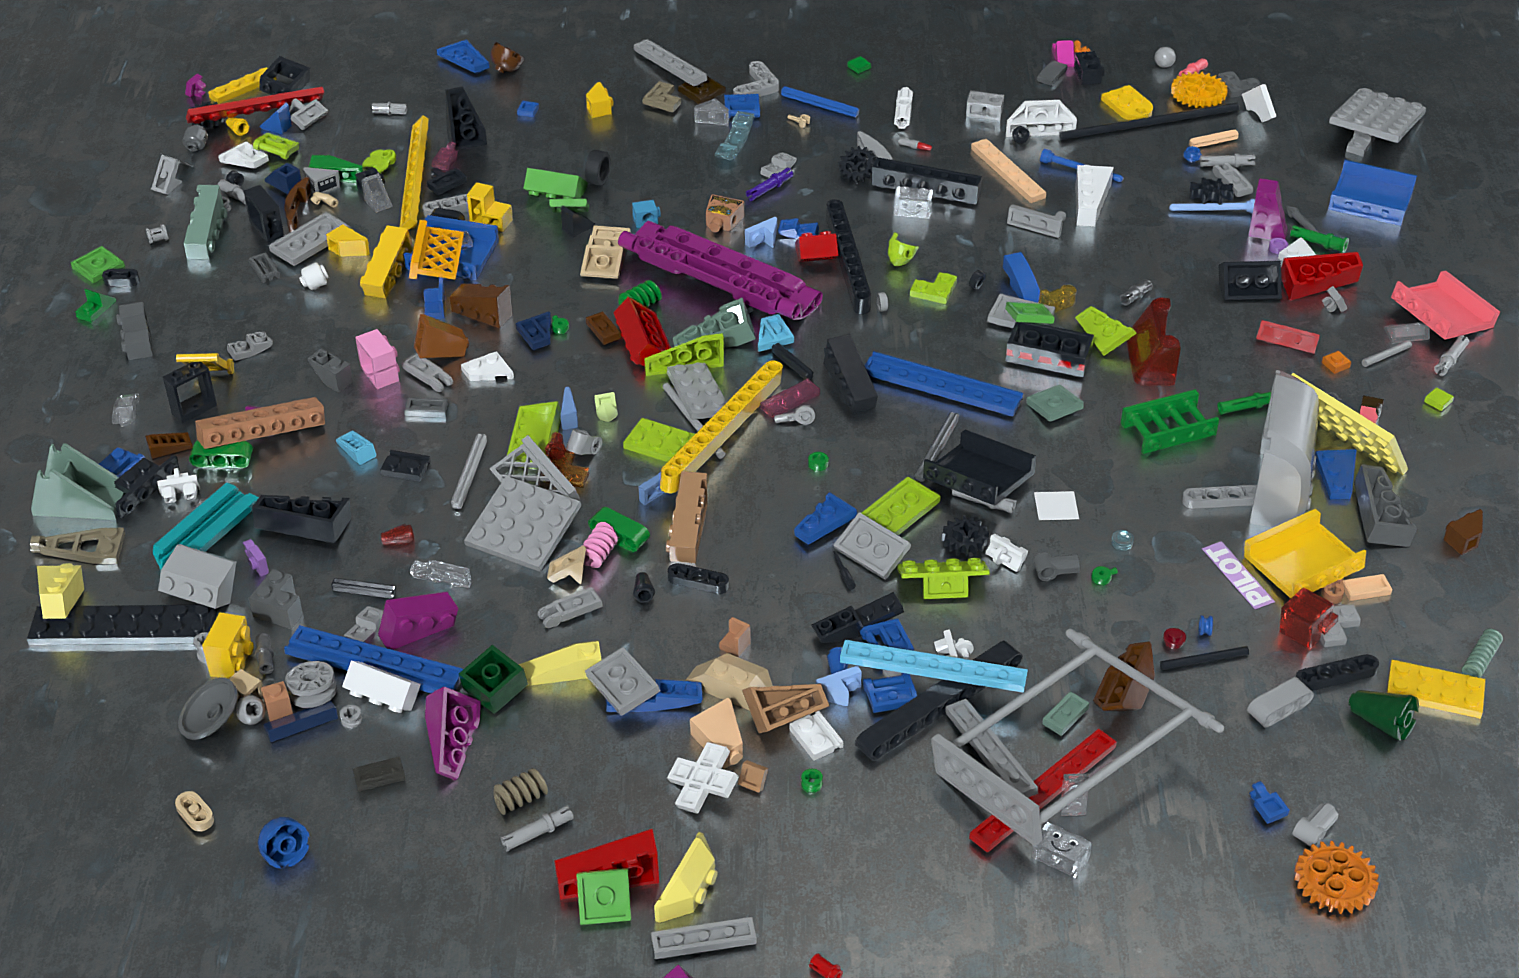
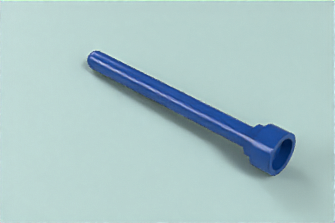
[1040,148,1123,182]

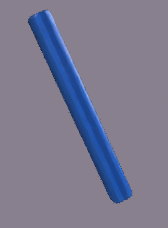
[781,86,859,118]

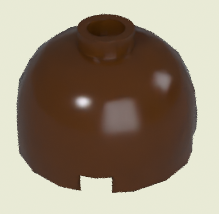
[490,42,525,73]

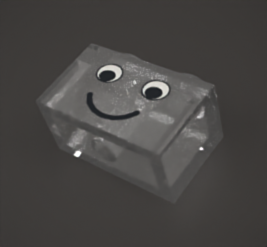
[894,187,933,219]
[1032,822,1092,879]

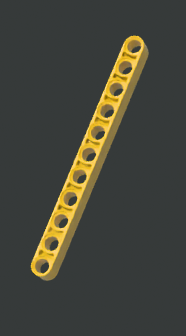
[660,361,783,493]

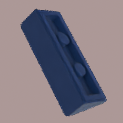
[263,700,338,742]

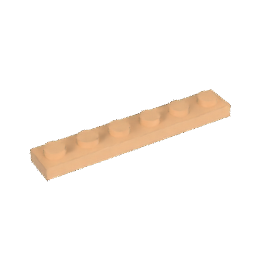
[971,139,1046,203]

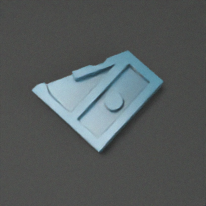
[758,314,794,352]

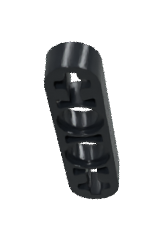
[1296,654,1379,691]

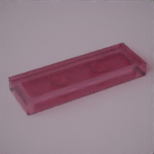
[760,379,820,418]

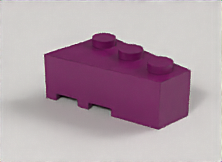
[1248,178,1288,240]
[378,592,459,650]

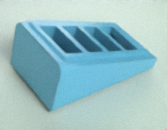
[336,430,376,465]

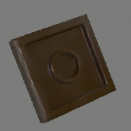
[678,76,726,105]

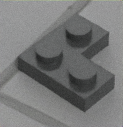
[1217,71,1261,97]

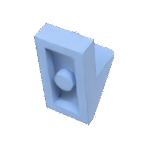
[745,217,777,248]
[816,665,862,706]

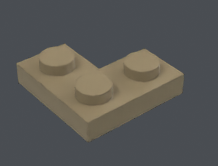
[643,81,681,112]

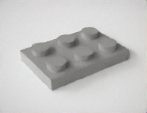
[987,294,1055,328]
[833,512,911,580]
[585,647,660,716]

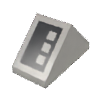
[303,167,341,193]

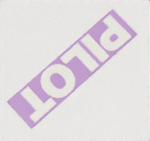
[1202,541,1275,609]

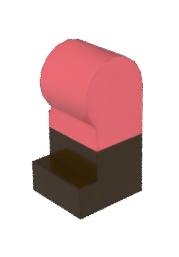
[1359,395,1384,424]

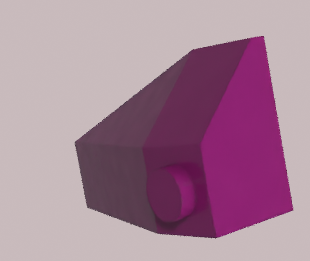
[425,686,481,780]

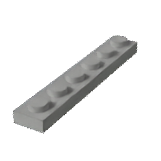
[634,39,707,86]
[946,699,1038,798]

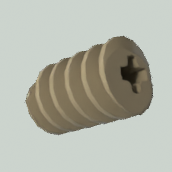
[493,768,548,815]

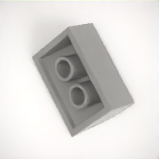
[158,544,237,609]

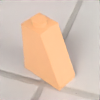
[690,698,743,769]

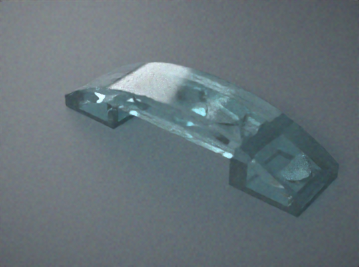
[715,111,754,160]

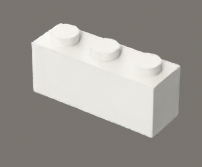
[342,661,421,713]

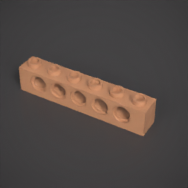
[195,397,325,449]

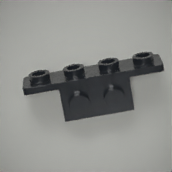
[114,455,179,519]

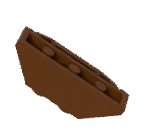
[1093,641,1155,711]

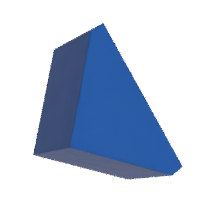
[260,103,292,135]

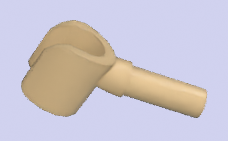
[788,114,810,128]

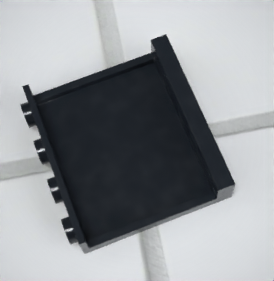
[923,429,1036,506]

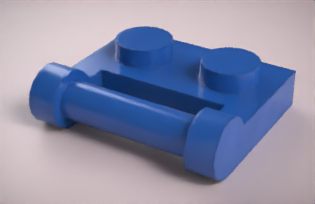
[724,94,760,119]
[99,447,145,477]
[860,619,914,651]
[863,673,918,713]

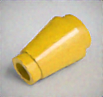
[226,117,249,136]

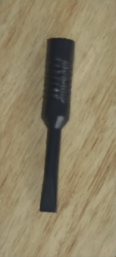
[833,551,856,590]

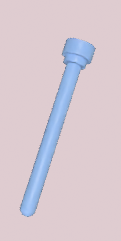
[1169,199,1255,214]

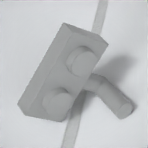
[289,99,328,130]

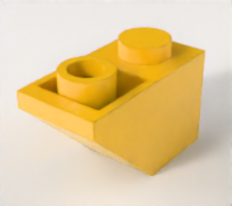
[586,82,614,118]
[326,224,370,257]

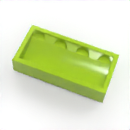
[507,401,561,469]

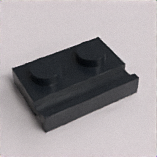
[380,450,431,482]

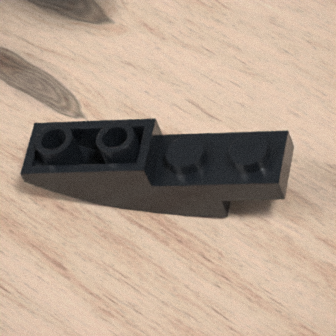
[811,592,904,643]

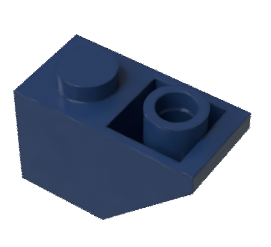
[265,163,301,194]

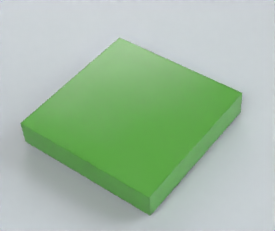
[549,199,589,213]
[71,246,125,283]
[1005,302,1055,324]
[577,868,631,925]

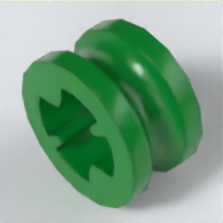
[801,768,823,793]

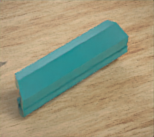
[153,482,259,569]

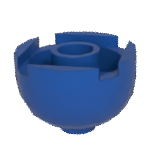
[258,817,310,868]

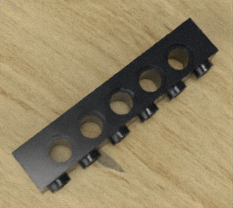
[872,157,982,204]

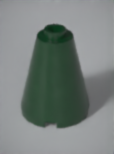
[1348,690,1419,741]

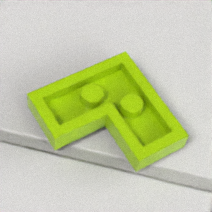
[910,272,957,304]

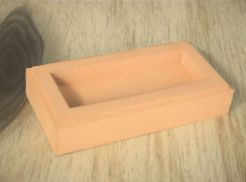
[1343,574,1392,601]

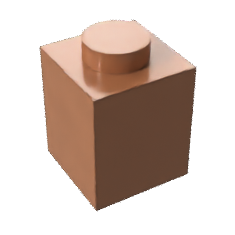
[261,681,293,722]

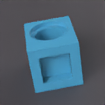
[632,200,661,228]

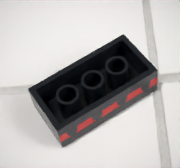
[1006,322,1094,377]

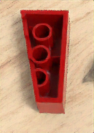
[1281,252,1363,301]
[554,829,659,900]

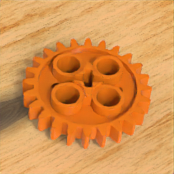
[1294,841,1379,914]

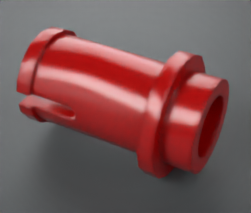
[809,953,843,978]

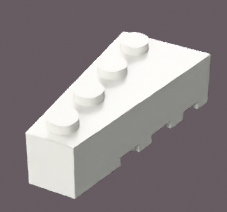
[1075,165,1114,227]

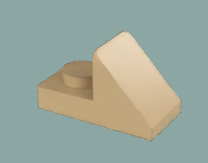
[547,546,586,584]

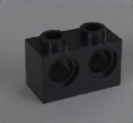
[1074,51,1105,85]

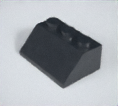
[1218,261,1282,300]

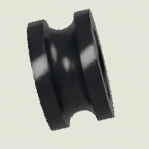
[226,170,244,187]

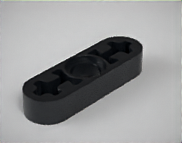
[667,563,729,594]

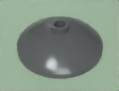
[178,677,237,740]

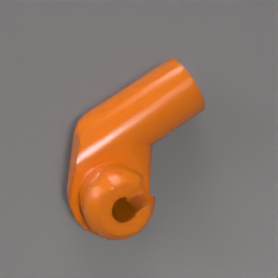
[1073,41,1090,54]

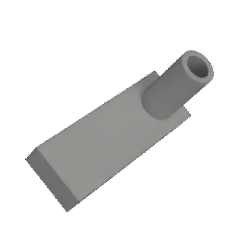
[1007,205,1066,238]

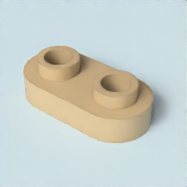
[175,791,214,831]

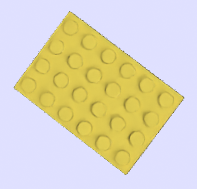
[1291,373,1408,475]

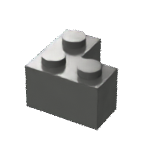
[116,302,153,360]
[249,569,303,629]

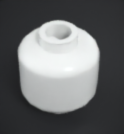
[299,262,329,291]

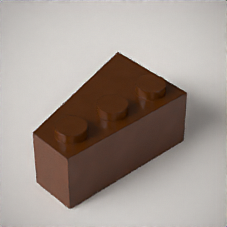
[450,284,512,328]

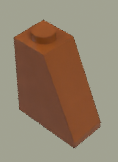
[414,314,469,358]

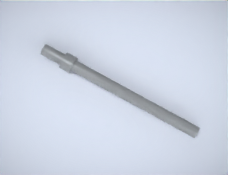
[663,383,725,459]

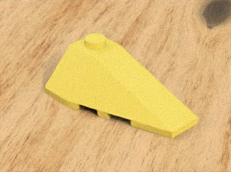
[518,640,601,686]

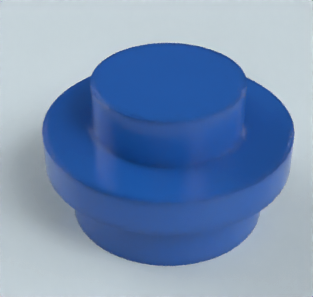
[1183,146,1202,162]

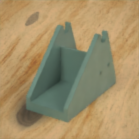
[31,443,126,520]

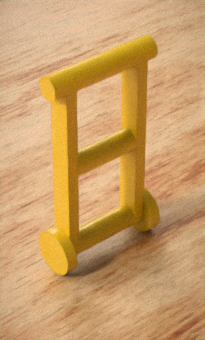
[176,353,234,374]

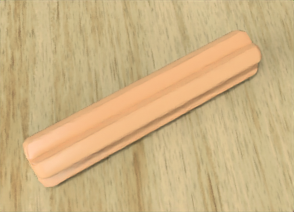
[1189,129,1239,148]

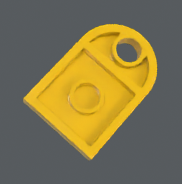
[1101,85,1153,120]

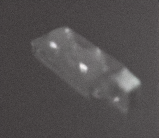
[410,560,472,589]

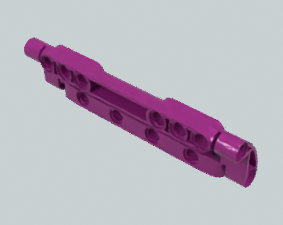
[618,221,823,320]

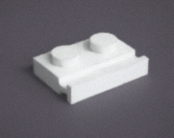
[789,710,843,761]

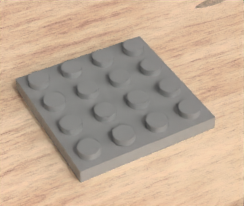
[464,476,581,572]

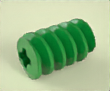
[618,280,662,307]

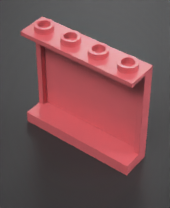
[1391,271,1500,339]

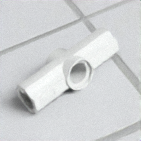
[894,87,913,129]

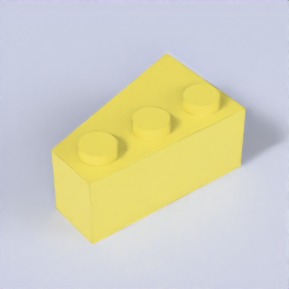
[37,563,84,619]

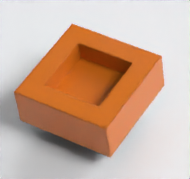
[1322,351,1351,374]

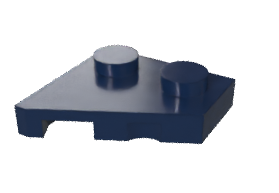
[516,311,551,350]

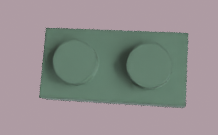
[1042,691,1089,736]

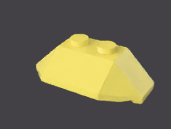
[654,831,717,923]

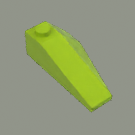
[645,333,724,376]

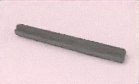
[914,412,959,482]

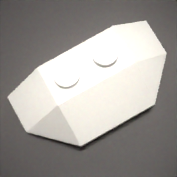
[1006,100,1077,137]

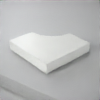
[1242,84,1276,123]

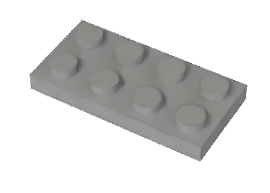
[269,212,351,266]
[667,363,727,420]

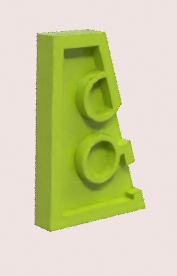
[1075,306,1137,356]

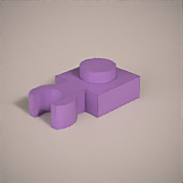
[243,539,269,576]

